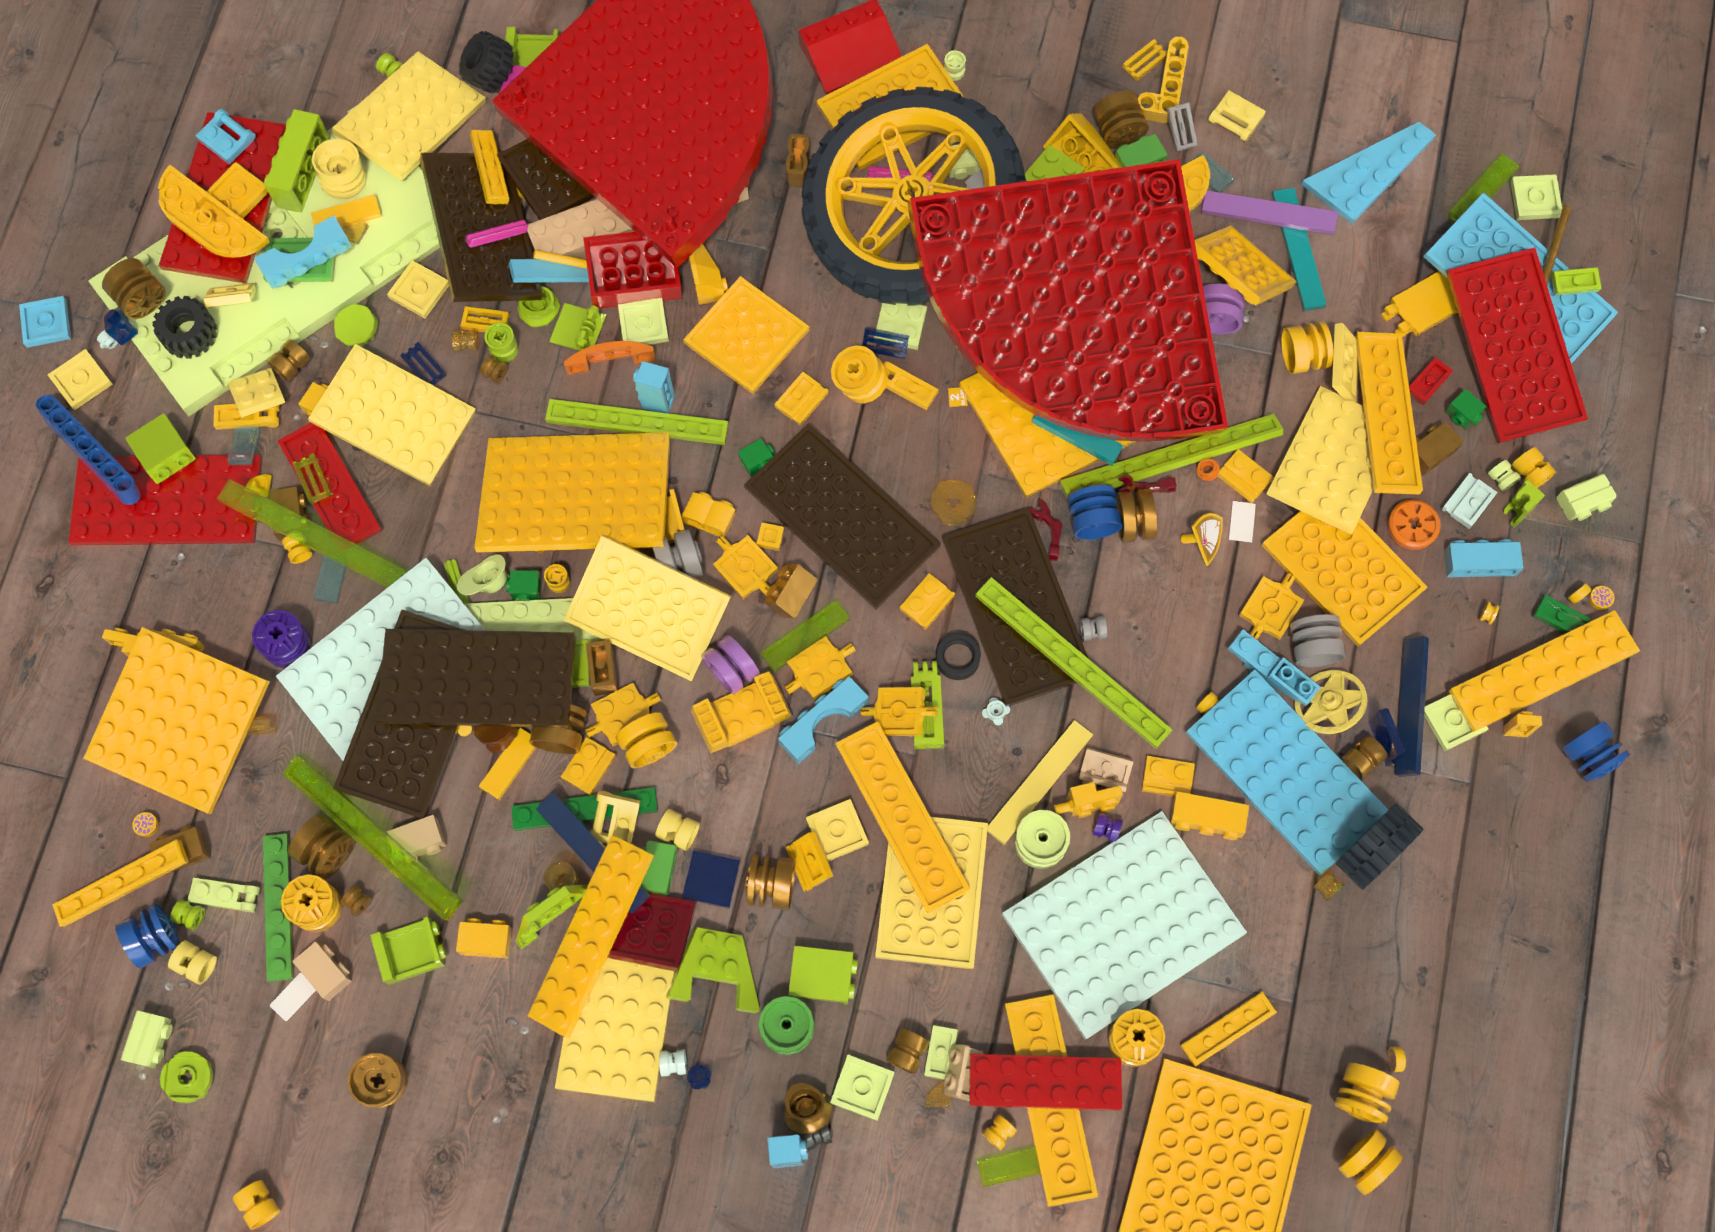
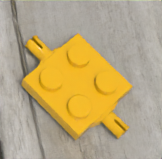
[713,535,778,600]
[1239,573,1304,640]
[784,636,856,700]
[585,683,661,747]
[861,687,939,736]

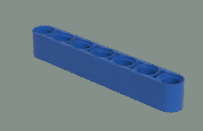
[36,395,141,505]

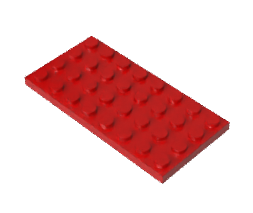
[158,112,286,284]
[1446,247,1588,444]
[69,455,262,545]

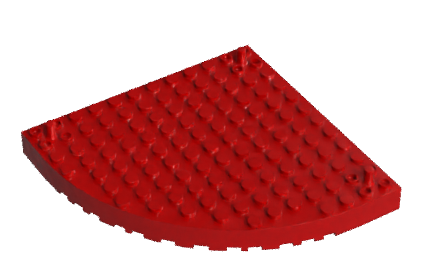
[492,0,773,268]
[908,159,1228,442]

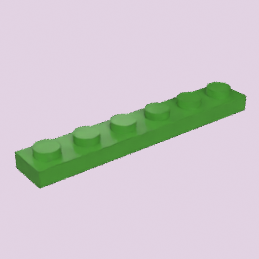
[263,833,294,982]

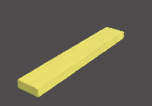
[987,720,1093,845]

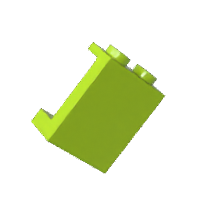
[505,27,560,67]
[125,413,196,484]
[370,916,447,985]
[788,946,858,1005]

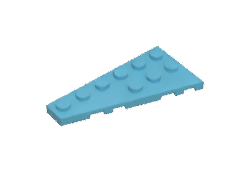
[1301,122,1436,224]

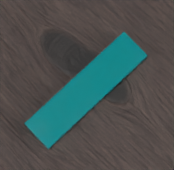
[1032,415,1124,466]

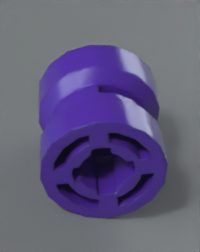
[1093,812,1123,842]

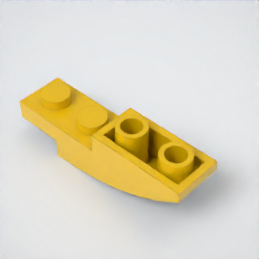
[102,628,205,657]

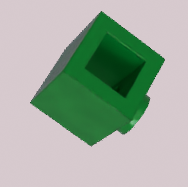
[1445,389,1487,430]
[738,438,775,477]
[506,571,542,601]

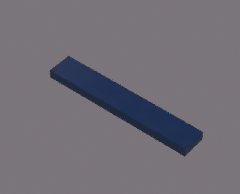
[1395,636,1429,777]
[536,792,650,913]

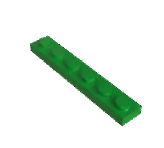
[511,787,658,831]

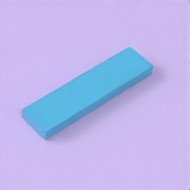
[509,259,589,282]

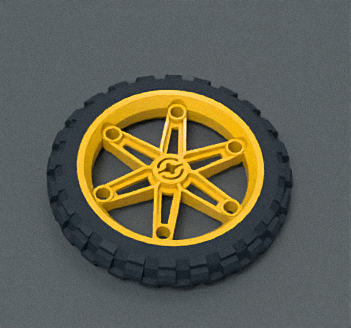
[801,87,1026,306]

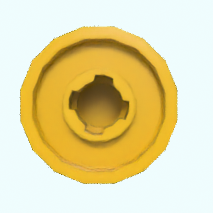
[1512,447,1557,488]
[232,1180,280,1230]

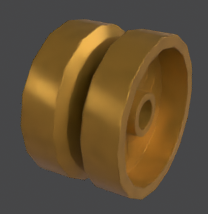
[1115,489,1157,543]

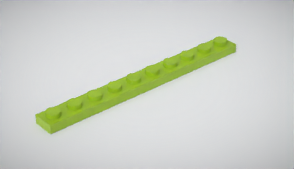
[1060,413,1283,501]
[975,577,1172,749]

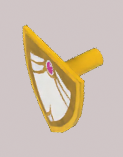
[1181,513,1223,566]

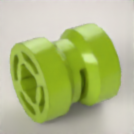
[376,53,403,78]
[170,899,205,931]

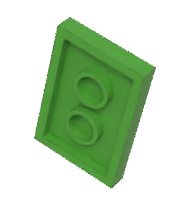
[263,238,334,282]

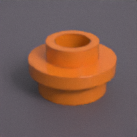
[1196,459,1220,481]

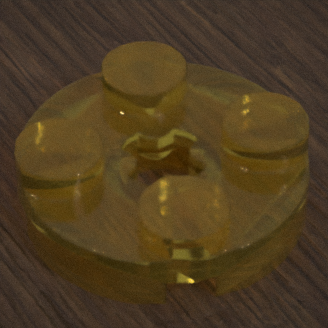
[930,480,977,526]

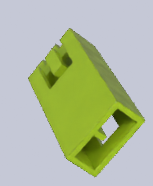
[911,661,944,749]

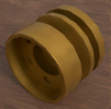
[1093,91,1149,148]
[102,258,165,319]
[529,705,587,754]
[288,814,355,880]
[745,854,796,910]
[347,1053,408,1108]

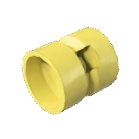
[655,809,700,851]
[168,940,217,985]

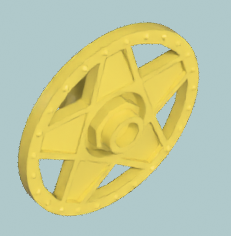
[1295,670,1368,734]

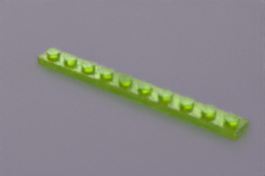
[217,479,408,588]
[282,755,463,921]

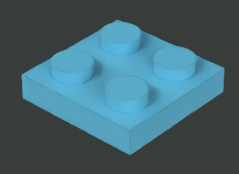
[19,296,71,348]

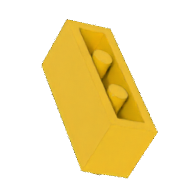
[1170,792,1249,840]

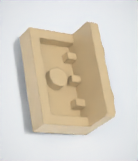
[1079,747,1134,792]
[944,1045,983,1101]

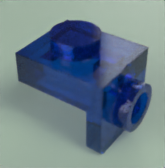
[104,307,138,345]

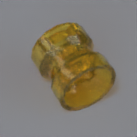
[451,328,478,352]

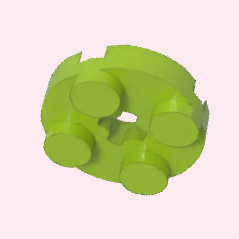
[160,1051,213,1103]

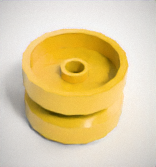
[831,345,888,403]
[615,712,678,768]
[1337,1129,1403,1195]

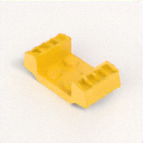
[691,672,793,754]

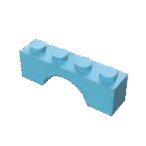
[254,216,352,289]
[778,677,869,765]

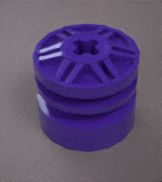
[252,610,312,669]

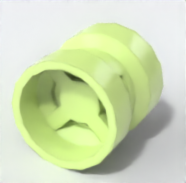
[944,50,966,81]
[1488,460,1521,492]

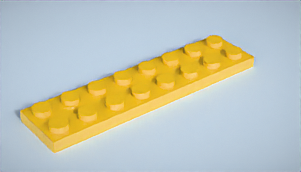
[1355,332,1423,494]
[1449,610,1640,733]
[835,721,970,914]
[528,835,654,1038]
[1004,995,1098,1207]

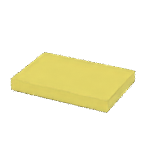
[1332,323,1358,402]

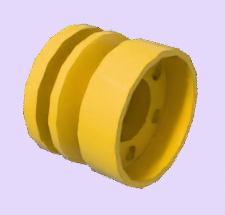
[1281,321,1333,374]
[281,874,343,933]
[1108,1009,1165,1067]
[1334,1063,1400,1125]

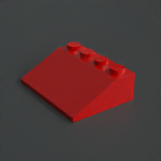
[798,0,902,95]
[583,231,681,309]

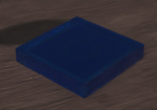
[1369,708,1406,767]
[682,851,741,909]

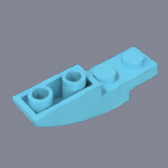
[1227,629,1320,706]

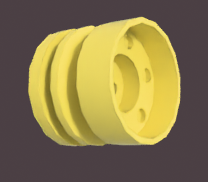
[312,139,366,199]

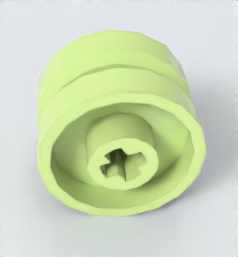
[1015,810,1070,869]

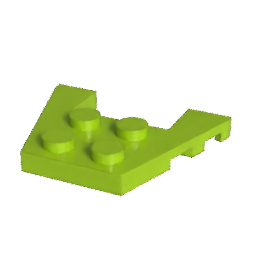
[515,885,588,950]
[666,927,760,1014]

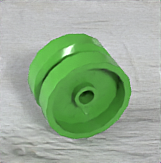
[759,996,815,1056]

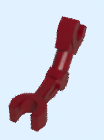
[1118,474,1177,493]
[1030,500,1063,561]

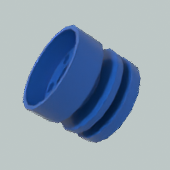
[1067,485,1123,540]
[1562,721,1630,783]
[115,903,180,969]

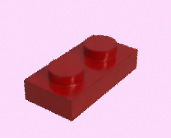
[1409,357,1454,405]

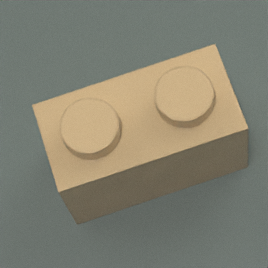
[387,815,446,864]
[292,941,352,1001]

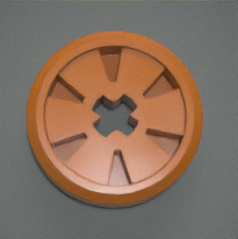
[1387,499,1441,550]

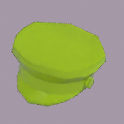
[517,286,560,327]
[334,304,378,347]

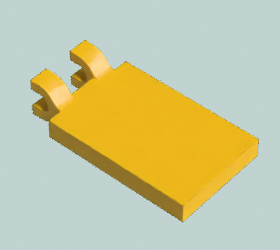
[1381,271,1458,338]

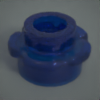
[687,1065,711,1090]

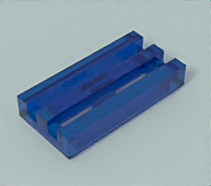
[862,327,910,359]
[400,342,447,386]

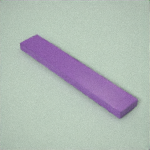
[1202,191,1338,235]

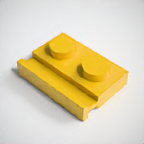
[775,372,829,426]
[1217,449,1274,503]
[900,573,955,630]
[561,737,617,796]
[1142,756,1195,797]
[785,832,833,892]

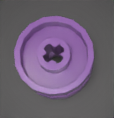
[1203,283,1245,335]
[701,634,760,695]

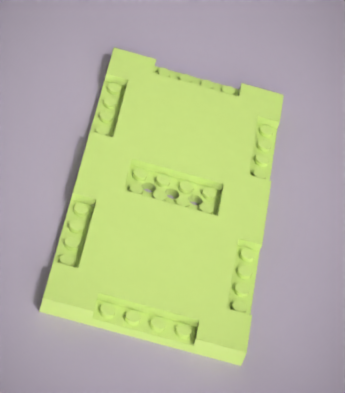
[88,106,440,416]

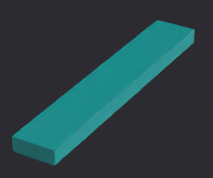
[1272,188,1327,312]

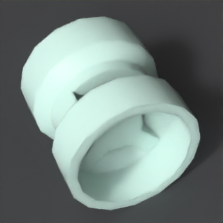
[659,1049,687,1076]

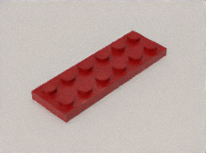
[277,423,382,553]
[969,1054,1122,1111]

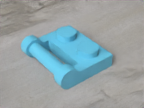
[195,109,255,164]

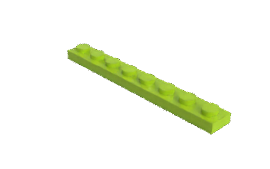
[545,399,729,445]

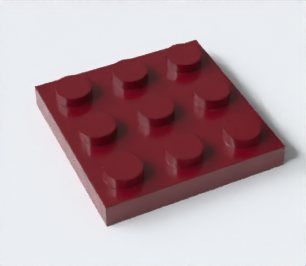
[607,892,696,972]

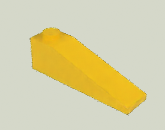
[1043,113,1122,173]
[689,244,728,305]

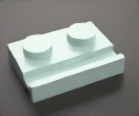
[1442,473,1498,529]

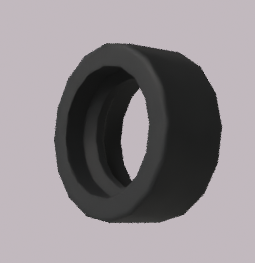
[936,633,981,681]

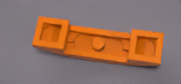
[564,341,656,375]

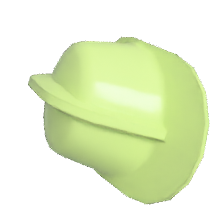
[457,555,510,595]

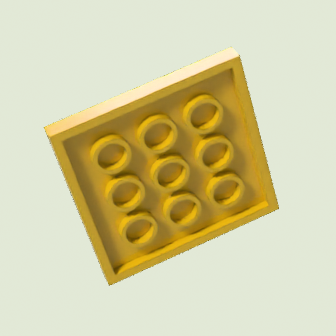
[1195,226,1297,306]
[683,276,810,394]

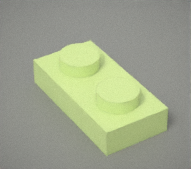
[924,1025,958,1080]

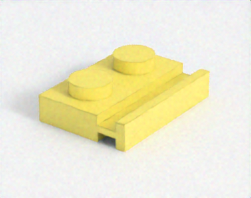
[204,283,256,307]

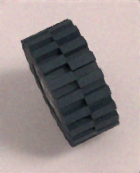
[1335,803,1424,890]

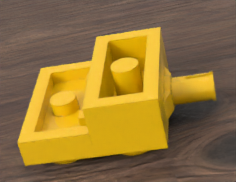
[1054,782,1123,818]

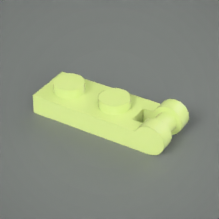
[187,878,260,913]

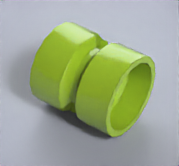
[484,322,519,362]

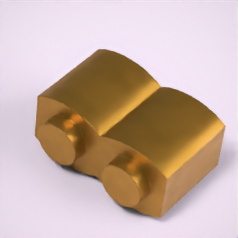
[786,134,810,187]

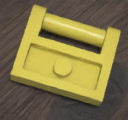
[1208,90,1266,142]
[590,791,641,844]

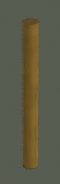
[1542,205,1572,285]

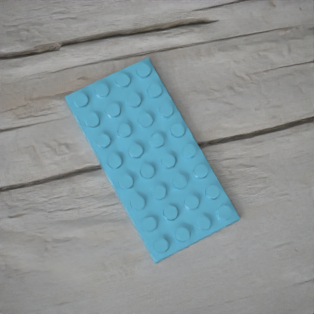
[1423,193,1618,364]
[1185,670,1388,876]

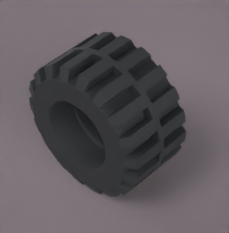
[459,31,514,92]
[152,296,217,359]

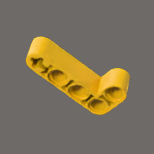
[1138,37,1188,123]

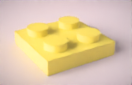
[387,260,449,319]
[48,349,113,410]
[227,368,285,418]
[806,799,869,861]

